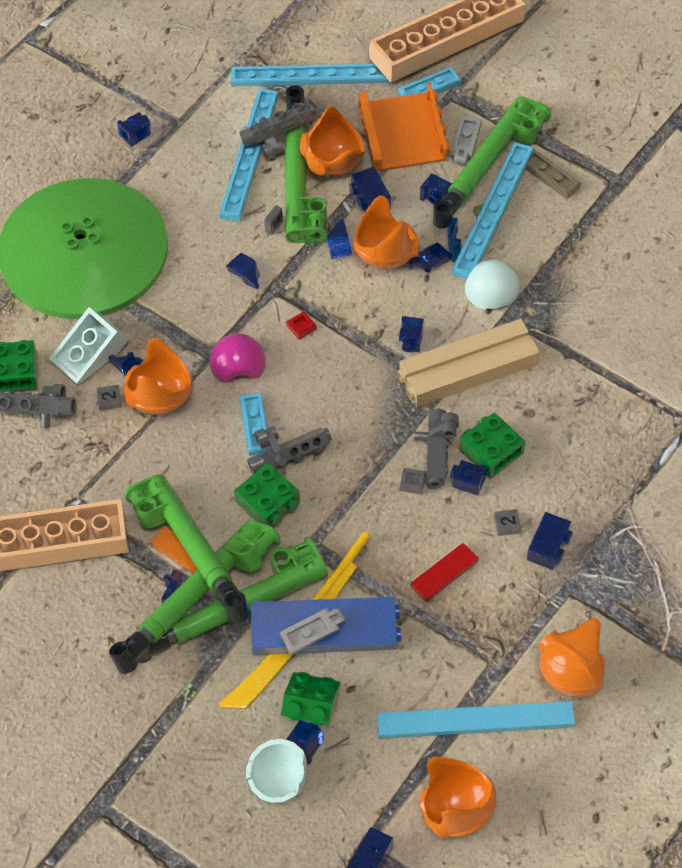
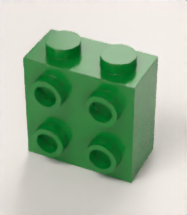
[0,340,38,392]
[460,412,525,478]
[234,463,300,526]
[281,672,341,726]

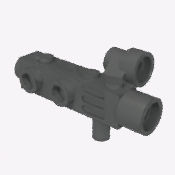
[239,102,317,160]
[0,384,76,427]
[414,408,459,489]
[247,426,332,474]

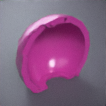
[210,334,266,382]

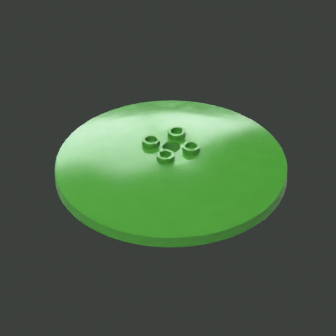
[0,178,168,319]

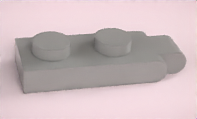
[451,115,481,164]
[279,608,346,655]

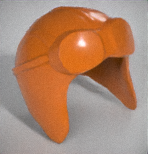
[300,106,365,175]
[353,196,419,269]
[123,338,193,415]
[538,618,605,698]
[420,756,497,839]

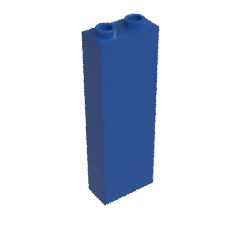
[251,597,401,655]

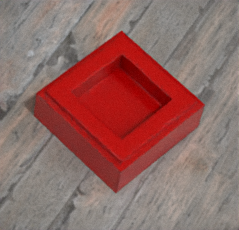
[286,311,317,340]

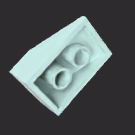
[49,307,129,385]

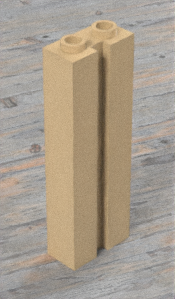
[397,319,540,407]

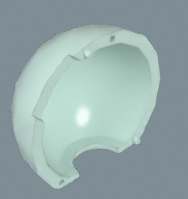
[465,259,520,310]
[246,739,307,803]

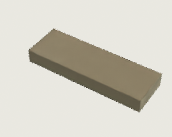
[526,149,581,199]

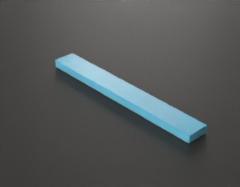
[231,63,391,87]
[219,88,279,222]
[452,142,534,279]
[377,701,575,739]

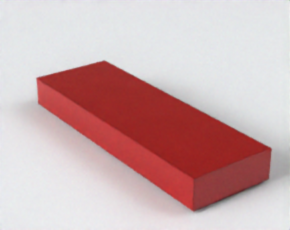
[410,543,479,602]

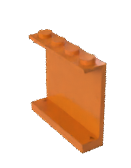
[358,82,450,172]

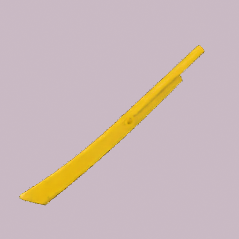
[218,531,371,709]

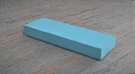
[398,67,461,96]
[239,393,267,456]

